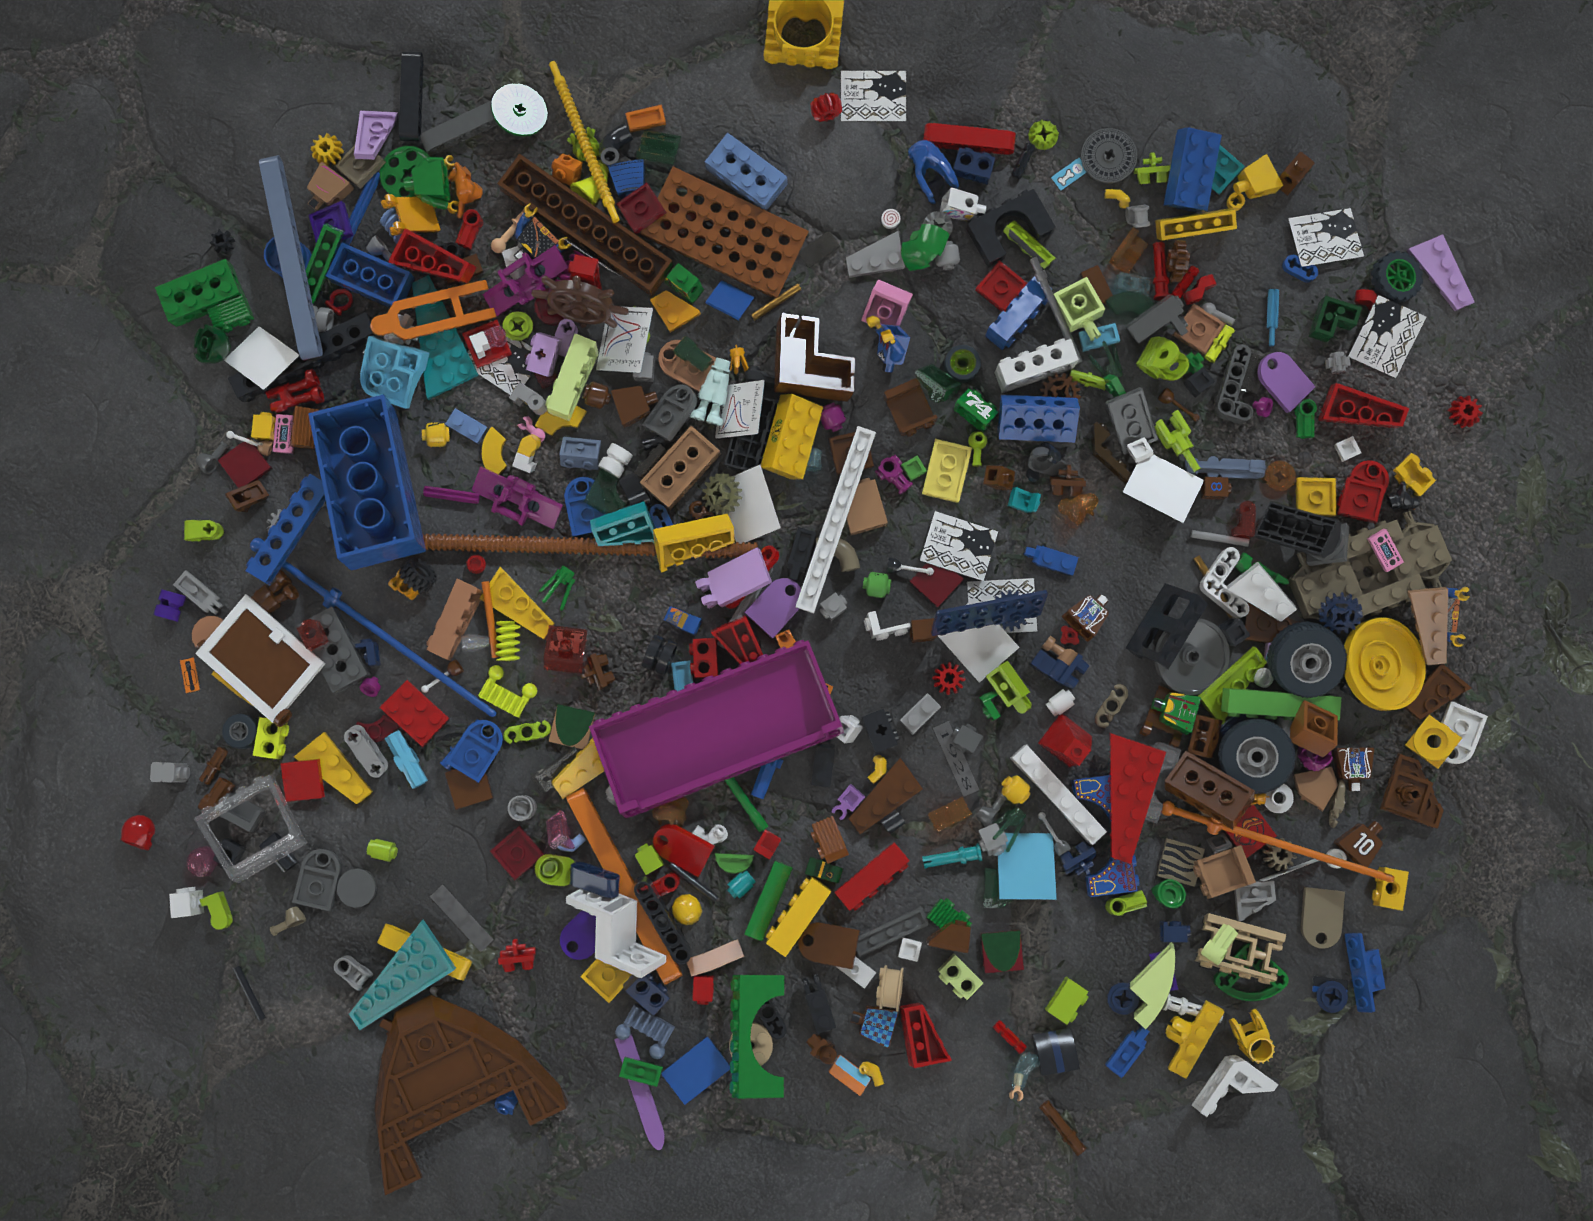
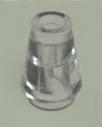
[461,633,490,653]

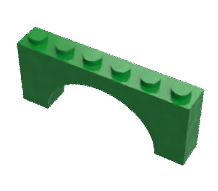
[729,975,784,1099]

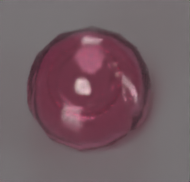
[186,846,217,878]

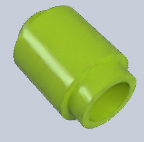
[367,839,398,862]

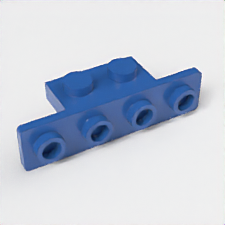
[1344,933,1386,1013]

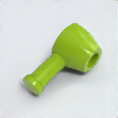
[968,431,987,467]

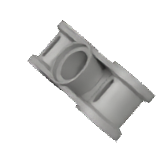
[344,725,388,778]

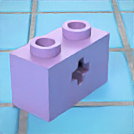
[525,332,563,377]

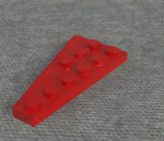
[1109,733,1166,864]

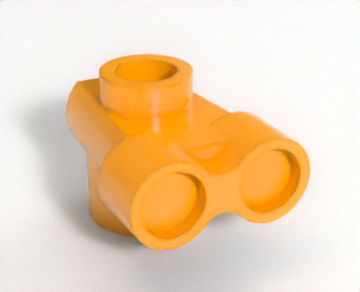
[388,570,419,600]

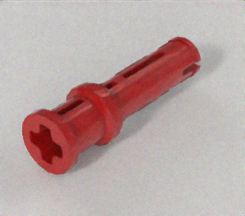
[1152,242,1171,301]

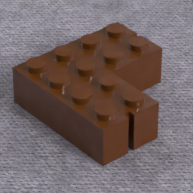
[774,313,855,402]

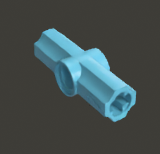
[385,730,428,789]

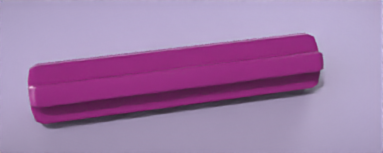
[423,486,480,504]

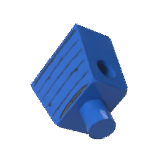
[608,159,645,199]

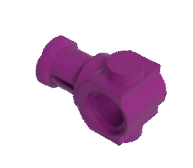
[875,455,913,495]

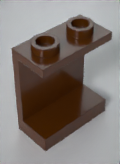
[883,377,937,437]

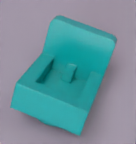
[1007,487,1041,513]

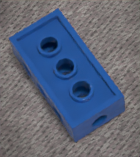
[997,395,1080,443]

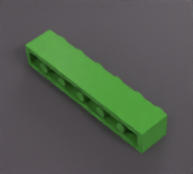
[1221,688,1342,721]

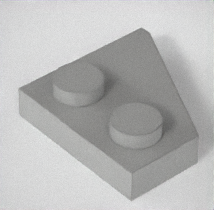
[1234,880,1276,921]

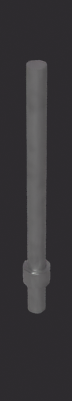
[1030,257,1083,364]

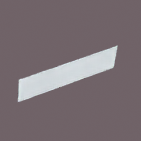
[1260,859,1320,882]

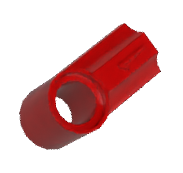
[455,209,483,249]
[641,872,680,903]

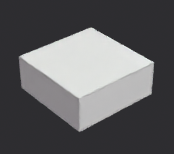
[1334,436,1361,462]
[1127,437,1153,463]
[898,937,922,962]

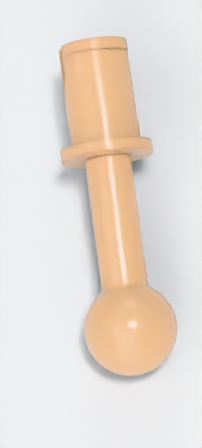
[491,208,534,253]

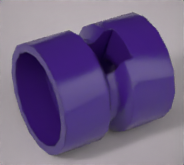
[153,589,186,622]

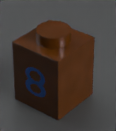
[1201,477,1231,499]

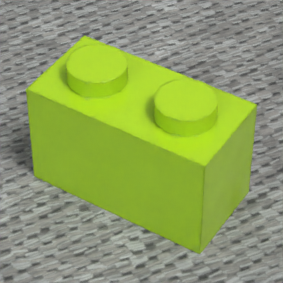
[1045,977,1088,1025]

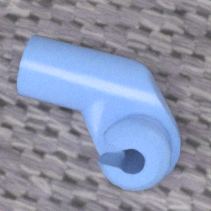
[556,833,586,852]

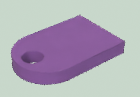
[1258,352,1315,413]
[744,578,801,639]

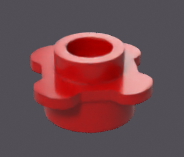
[1060,625,1079,645]

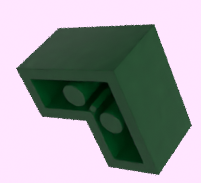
[1308,296,1362,342]

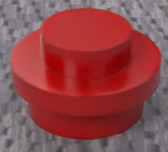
[467,555,486,574]

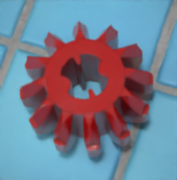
[810,93,842,122]
[1448,396,1483,428]
[932,662,965,695]

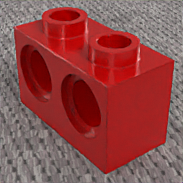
[689,638,719,679]

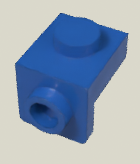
[494,1090,518,1115]

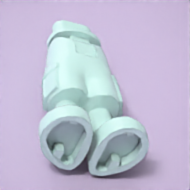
[689,358,731,426]

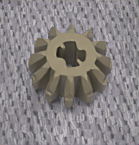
[1262,838,1297,871]

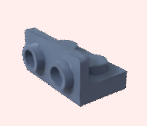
[559,437,601,470]

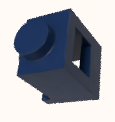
[1160,921,1190,942]

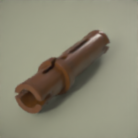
[1039,1100,1086,1156]

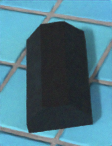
[724,397,779,472]
[1254,501,1341,558]

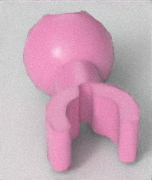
[518,416,545,442]

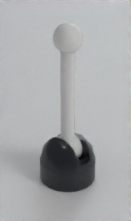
[887,558,934,575]

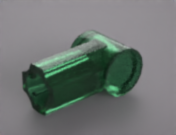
[673,336,713,373]

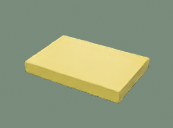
[922,439,972,503]

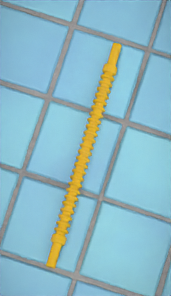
[549,61,620,223]

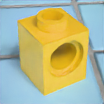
[251,412,276,442]

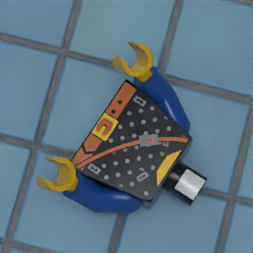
[514,203,572,260]

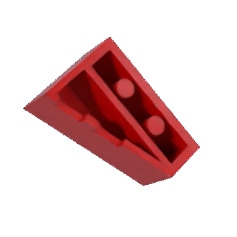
[711,615,764,664]
[899,1003,952,1068]

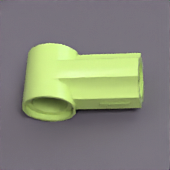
[1201,924,1238,965]

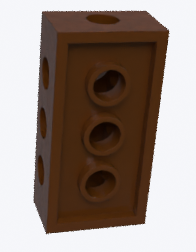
[1165,751,1255,830]

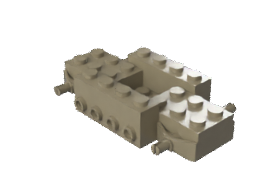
[1288,511,1452,629]

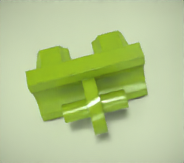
[1134,152,1171,184]

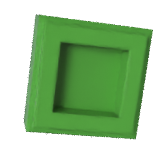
[901,455,927,482]

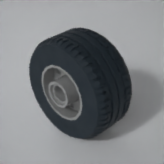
[1267,622,1347,698]
[1218,719,1295,794]

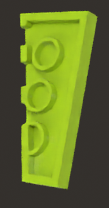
[1198,647,1267,725]

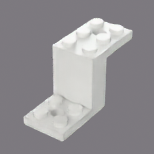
[566,889,666,978]

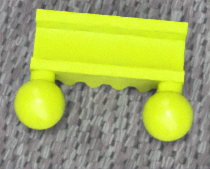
[478,665,537,718]

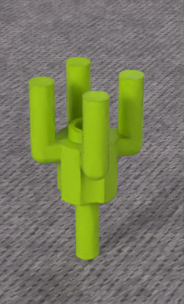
[1154,410,1201,472]

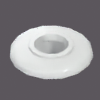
[1265,784,1293,813]

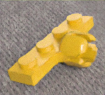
[1166,1000,1224,1079]

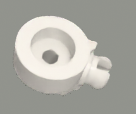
[692,825,728,845]

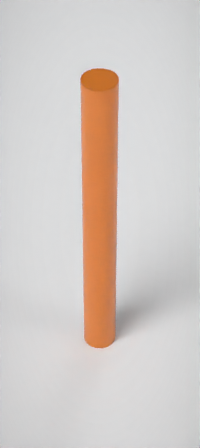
[481,581,499,658]

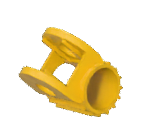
[1229,1009,1275,1064]

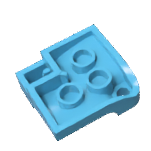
[360,336,429,409]

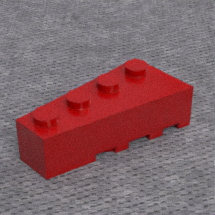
[388,228,477,284]
[1318,383,1409,428]

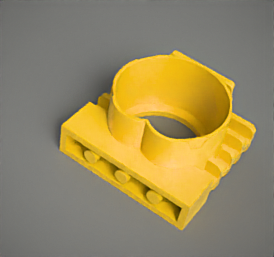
[764,0,844,69]

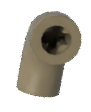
[815,538,860,572]

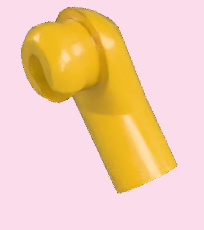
[867,755,887,784]

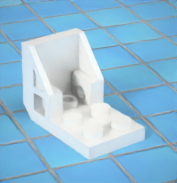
[1192,1055,1278,1117]

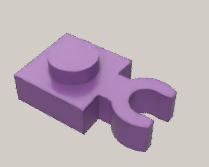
[832,784,866,820]

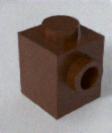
[983,466,1015,490]

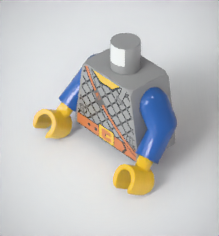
[1411,587,1470,647]

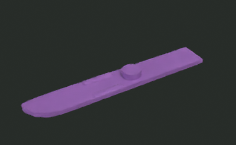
[614,1033,664,1150]

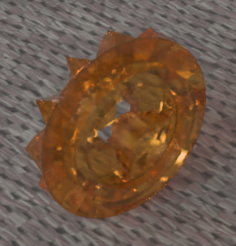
[1265,461,1296,491]

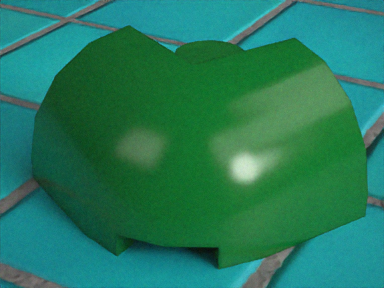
[901,224,950,271]

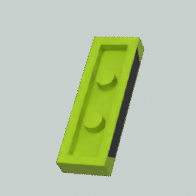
[1003,220,1056,269]

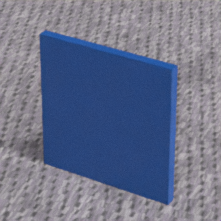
[705,280,754,320]

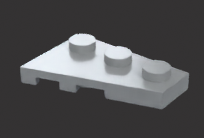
[846,231,905,278]

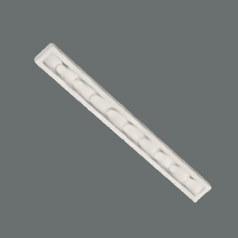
[795,426,876,614]

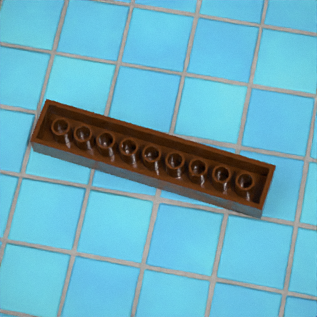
[497,154,674,297]

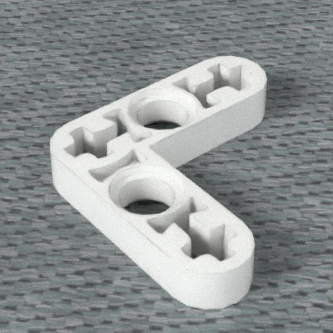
[1199,547,1249,619]

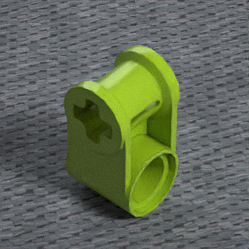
[184,520,224,542]

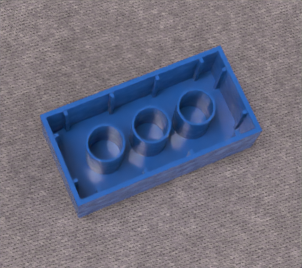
[308,394,426,571]

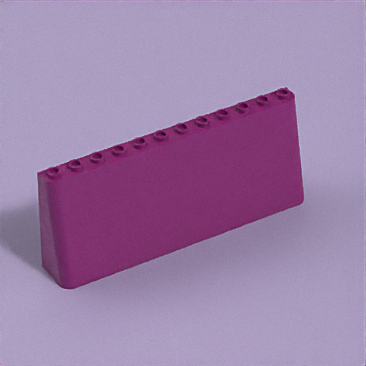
[589,640,844,818]

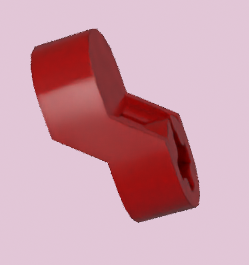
[1182,274,1217,305]
[1354,289,1378,311]

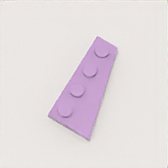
[1407,235,1474,311]

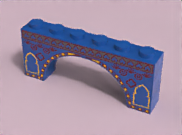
[1071,775,1139,897]

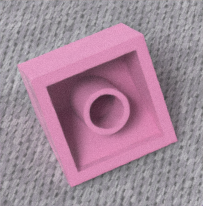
[861,280,913,327]

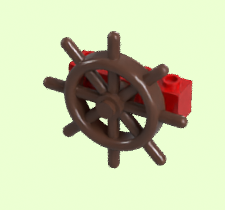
[531,254,629,328]

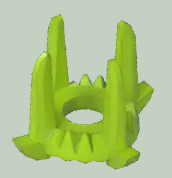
[567,127,599,162]

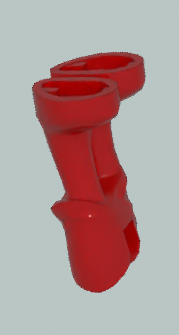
[266,368,324,413]

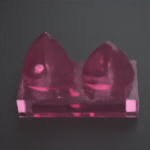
[546,810,575,849]

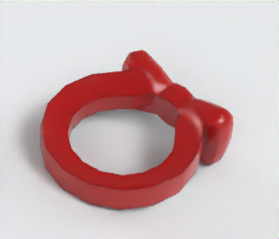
[325,289,353,317]

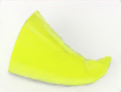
[570,160,609,206]

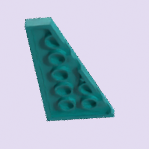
[412,275,479,400]
[349,919,456,1030]

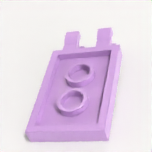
[695,548,772,609]

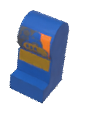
[663,606,703,636]

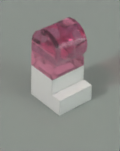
[469,326,507,359]

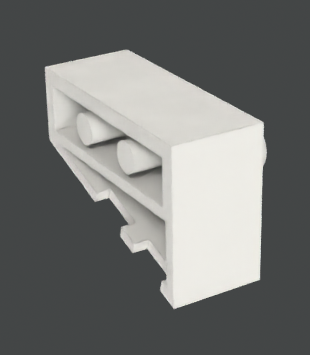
[1227,562,1297,621]

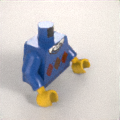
[866,315,910,373]

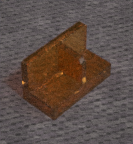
[1109,227,1148,274]
[928,797,972,832]

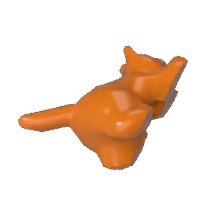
[448,162,483,219]

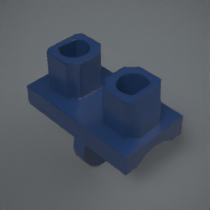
[1060,841,1096,877]

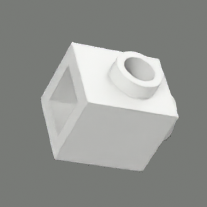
[837,715,863,743]

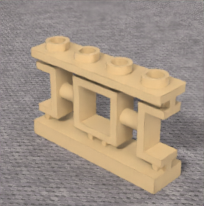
[1195,913,1286,984]

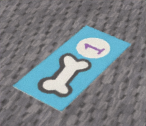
[1051,158,1086,190]

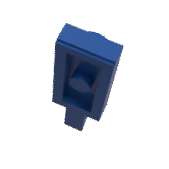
[1024,545,1079,576]
[1105,1026,1150,1078]

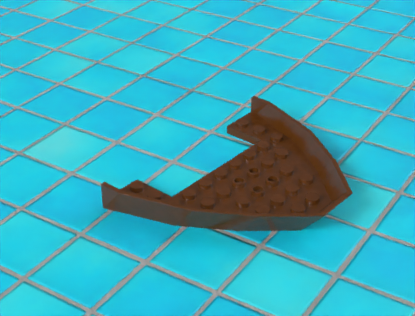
[375,995,568,1195]

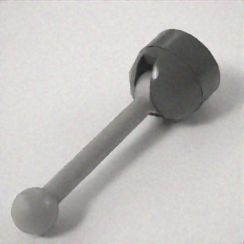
[1038,812,1071,856]

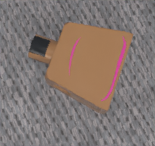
[307,162,354,211]

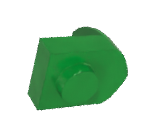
[979,691,1000,721]

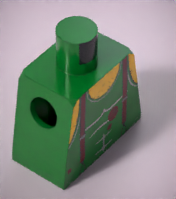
[665,263,704,305]
[1151,693,1201,735]

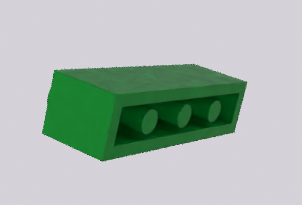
[306,223,345,303]

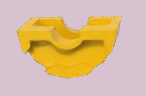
[1393,453,1436,496]

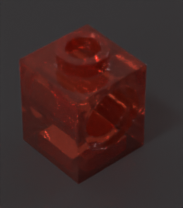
[297,619,329,651]

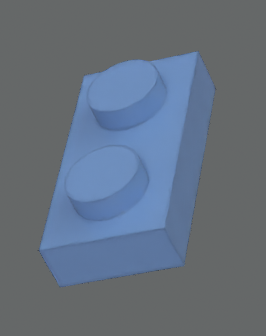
[445,408,489,444]

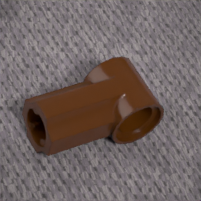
[198,777,235,819]

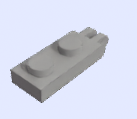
[173,570,223,615]

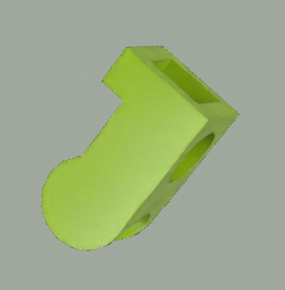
[199,891,233,930]

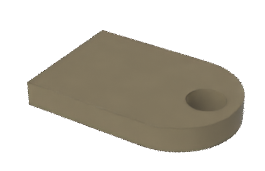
[1301,887,1345,948]

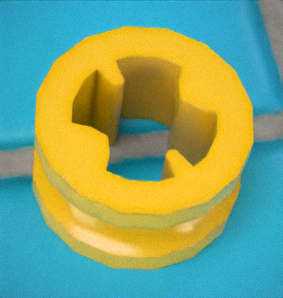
[1226,192,1245,211]

